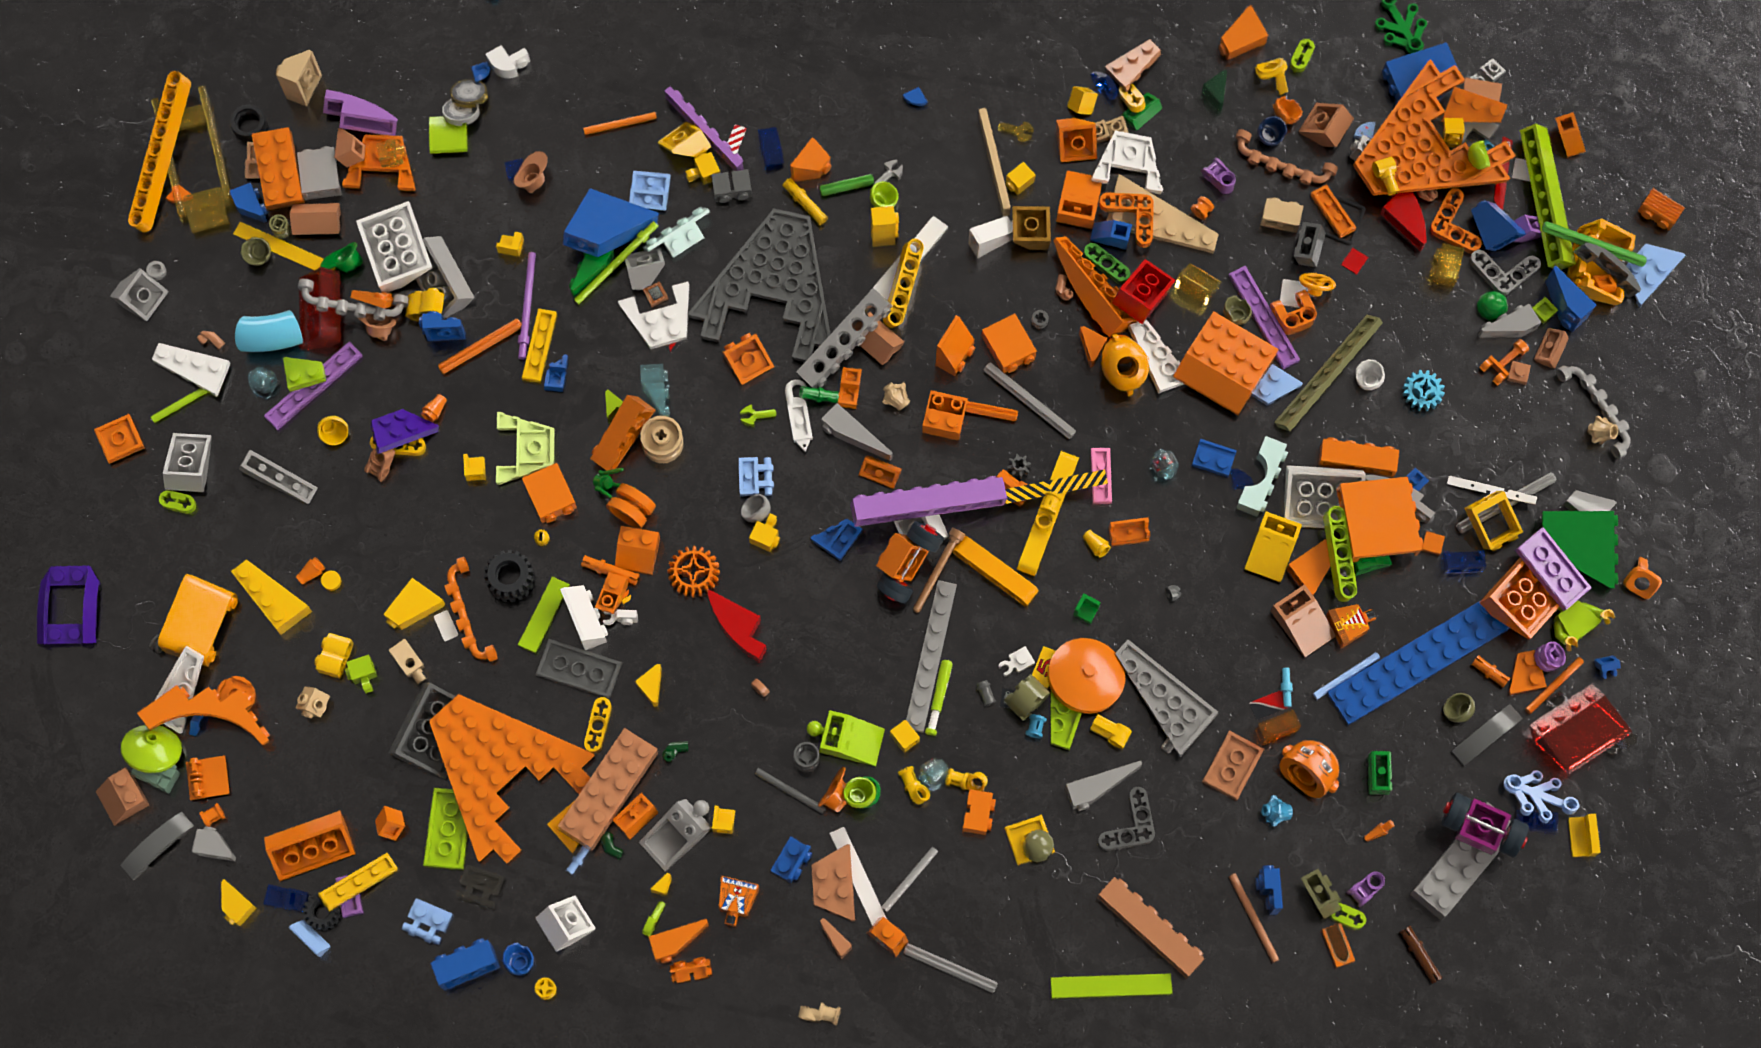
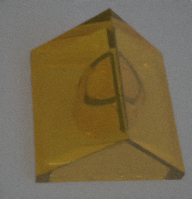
[1175,263,1222,306]

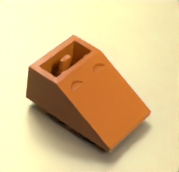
[1056,171,1102,229]

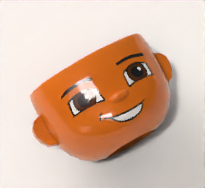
[1280,740,1339,798]

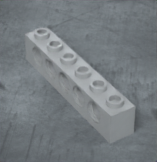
[796,288,893,388]

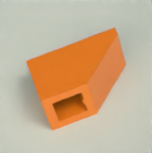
[1556,112,1586,157]
[595,572,628,614]

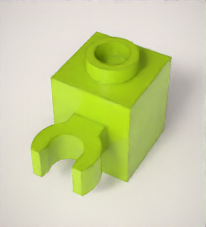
[345,655,377,694]

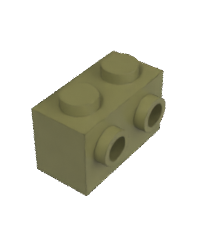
[1301,869,1341,919]

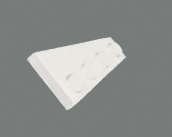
[1128,320,1184,393]
[152,343,230,397]
[155,646,204,734]

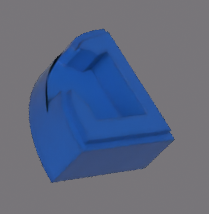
[471,62,490,82]
[903,87,928,106]
[189,716,203,736]

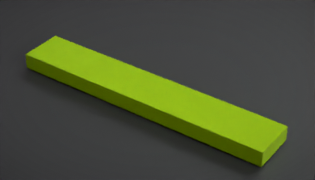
[1051,974,1172,999]

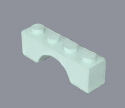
[1236,436,1288,517]

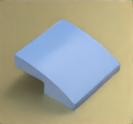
[629,171,671,211]

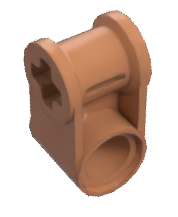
[364,448,395,481]

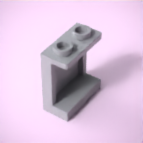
[297,146,342,200]

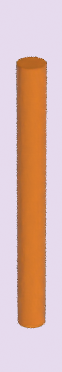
[583,112,657,135]
[1525,657,1584,714]

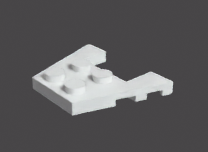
[1091,131,1163,194]
[618,282,689,349]

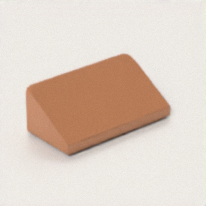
[1534,328,1568,369]

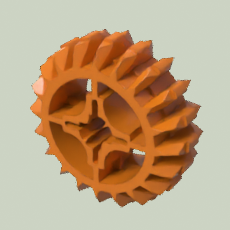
[668,546,720,598]

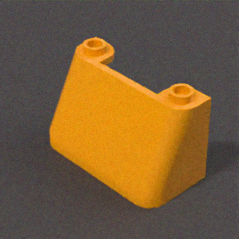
[1567,218,1636,305]
[158,574,238,667]

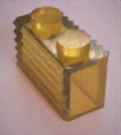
[1430,243,1464,288]

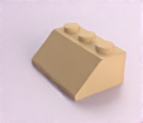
[276,50,322,106]

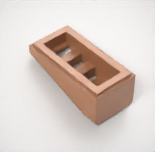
[820,918,852,959]

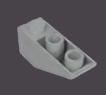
[1478,304,1541,338]

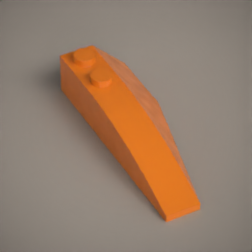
[1053,236,1138,337]

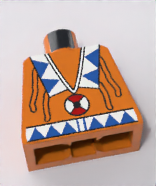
[719,876,759,926]

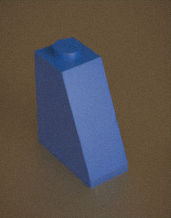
[1471,201,1526,251]

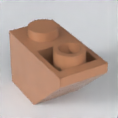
[335,128,366,167]

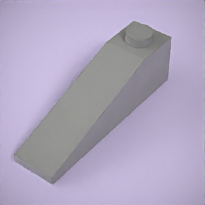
[821,403,893,461]
[238,450,318,504]
[1065,761,1142,811]

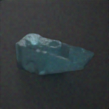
[640,364,670,417]

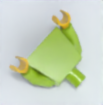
[1553,601,1615,651]

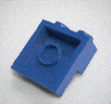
[419,311,465,341]
[1255,865,1283,915]

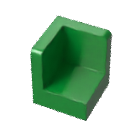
[1073,594,1101,624]

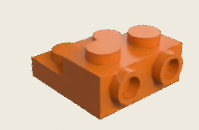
[721,332,774,385]

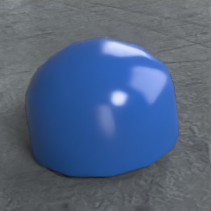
[503,943,534,975]

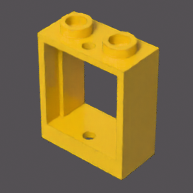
[1464,491,1523,551]

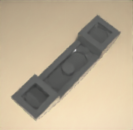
[1573,243,1641,298]
[1451,704,1523,766]
[120,812,195,880]

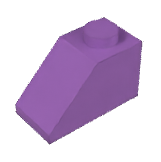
[1514,215,1542,243]

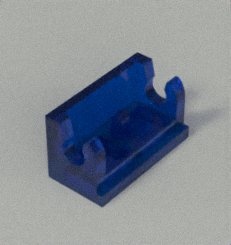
[1443,550,1487,574]

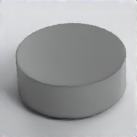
[146,261,166,281]

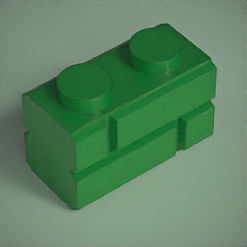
[1368,751,1392,795]

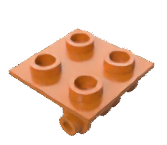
[186,755,230,801]

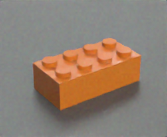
[252,127,305,211]

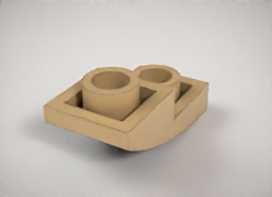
[1096,116,1129,143]

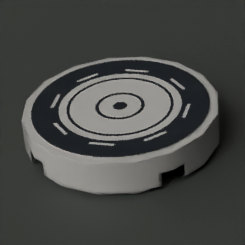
[442,98,479,126]

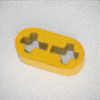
[1119,84,1145,113]

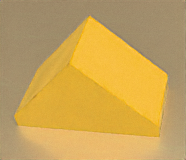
[635,664,662,707]

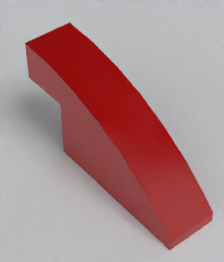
[1380,192,1426,251]
[708,590,767,663]

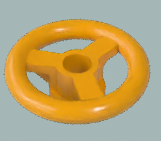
[1299,273,1336,296]

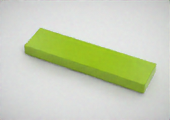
[518,577,570,654]

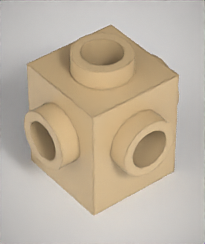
[296,687,330,719]

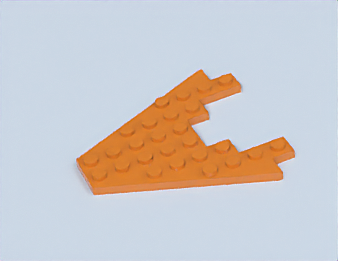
[1353,59,1516,196]
[429,694,595,864]

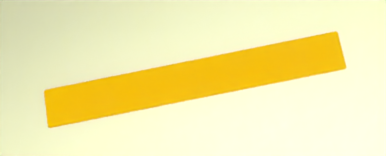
[233,222,336,277]

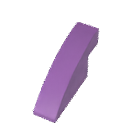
[323,90,397,136]

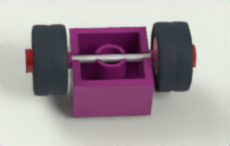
[1442,793,1529,858]

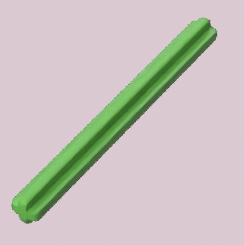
[1542,221,1647,267]

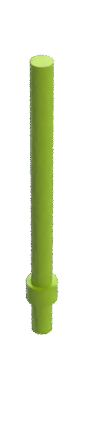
[574,221,658,304]

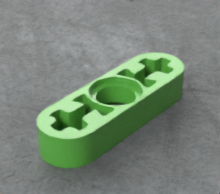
[1084,243,1130,284]

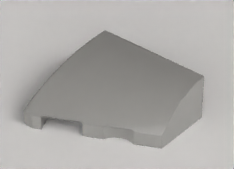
[1564,490,1617,511]

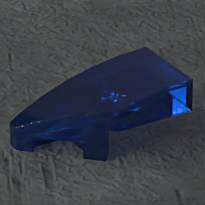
[1090,71,1118,100]

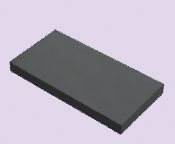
[535,639,622,700]

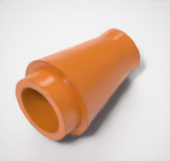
[421,394,447,422]
[296,557,325,585]

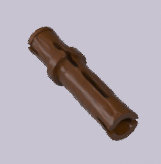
[1399,926,1443,984]

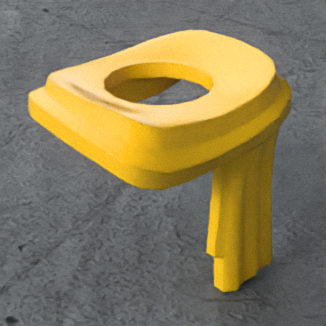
[1255,58,1288,95]

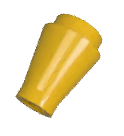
[1082,530,1111,558]

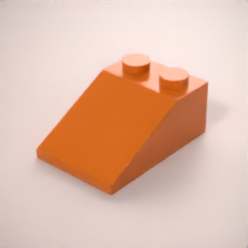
[935,315,975,376]

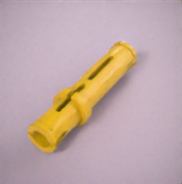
[782,178,828,225]

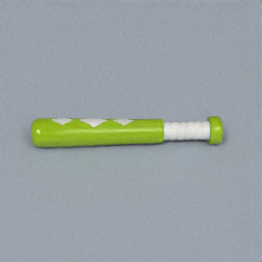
[925,660,953,736]

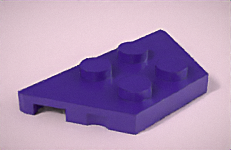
[370,409,439,454]

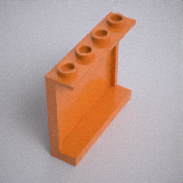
[1336,477,1423,562]

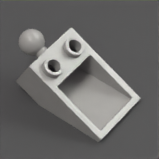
[639,799,712,871]

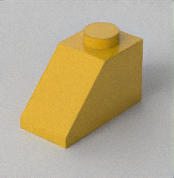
[221,879,257,926]

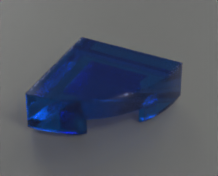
[504,158,523,181]
[1231,469,1254,489]

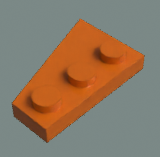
[1441,86,1507,123]

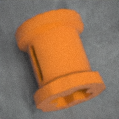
[199,803,226,827]

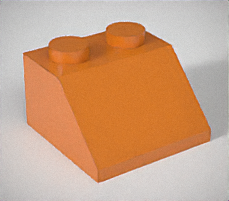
[615,526,660,575]

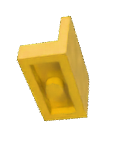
[1568,814,1600,857]

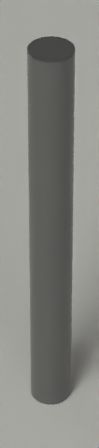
[755,768,826,814]

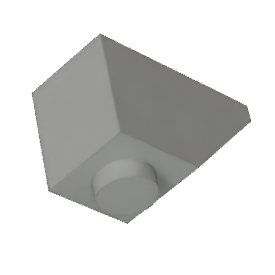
[192,827,236,861]

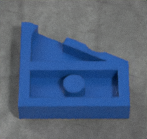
[810,519,863,561]

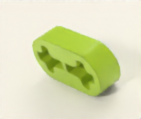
[1290,39,1315,73]
[159,490,196,514]
[1329,903,1366,930]

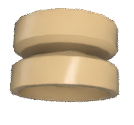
[641,416,683,463]

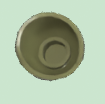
[1443,693,1475,723]

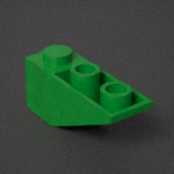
[569,250,614,297]

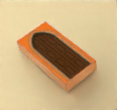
[1321,923,1355,968]

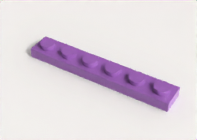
[665,87,743,171]

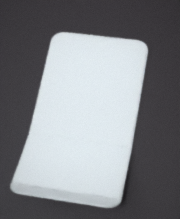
[434,610,458,641]

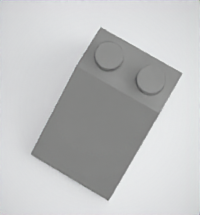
[163,433,212,492]

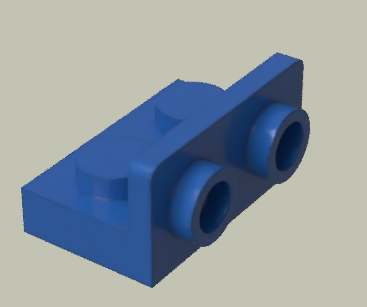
[770,836,812,883]

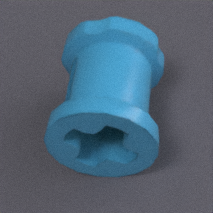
[1025,714,1047,738]

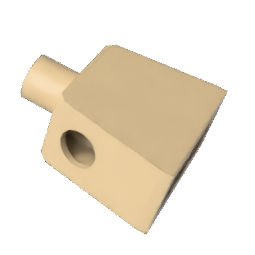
[389,639,427,684]

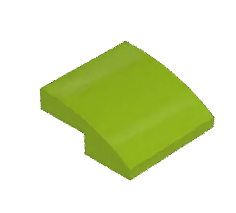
[429,116,468,154]

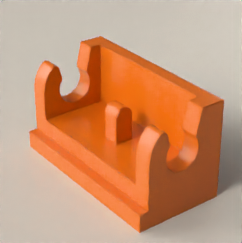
[1109,517,1150,546]
[612,793,659,840]

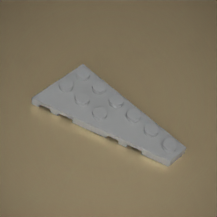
[1115,640,1218,757]

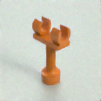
[1479,339,1529,386]

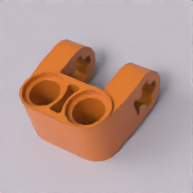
[1270,290,1317,335]

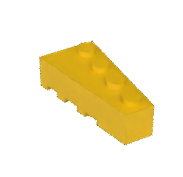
[231,560,312,635]

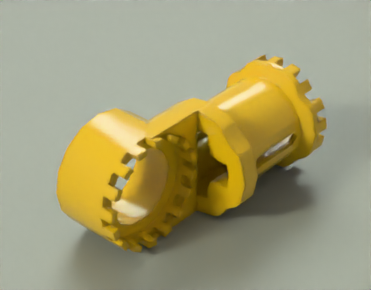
[1035,491,1062,531]
[898,766,930,805]
[946,768,988,791]

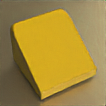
[651,873,672,896]

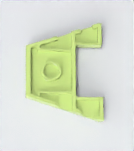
[496,412,555,485]

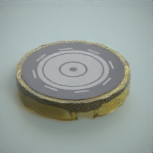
[450,79,488,108]

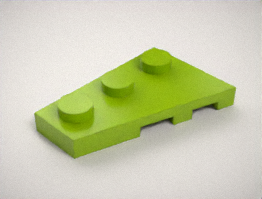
[1051,691,1082,750]

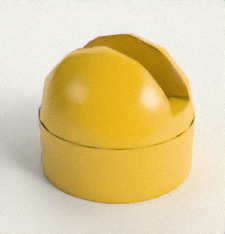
[534,529,550,546]

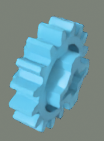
[1403,370,1445,411]

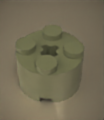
[1004,674,1050,721]

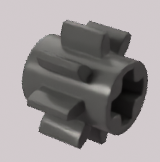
[1007,454,1031,479]

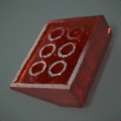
[1529,684,1632,774]

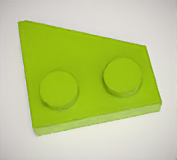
[283,357,326,392]

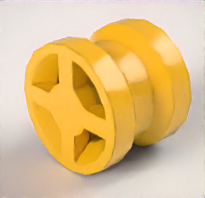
[535,978,556,1000]

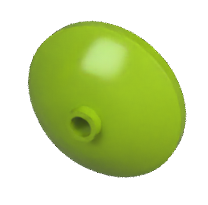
[121,725,182,773]

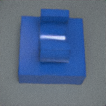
[1406,468,1429,492]
[1594,655,1621,679]

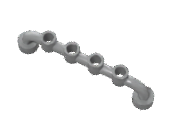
[298,279,409,321]
[1556,365,1630,459]

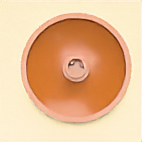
[1047,638,1125,714]

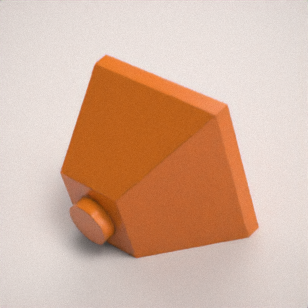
[1056,118,1097,162]
[790,138,831,182]

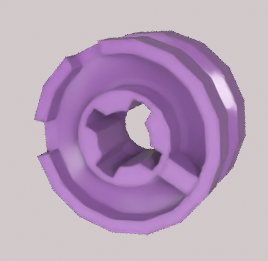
[1534,642,1566,672]

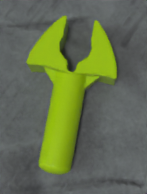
[740,405,776,427]
[642,901,665,936]

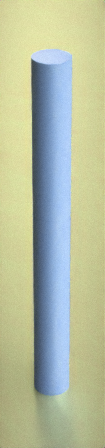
[1313,652,1380,700]

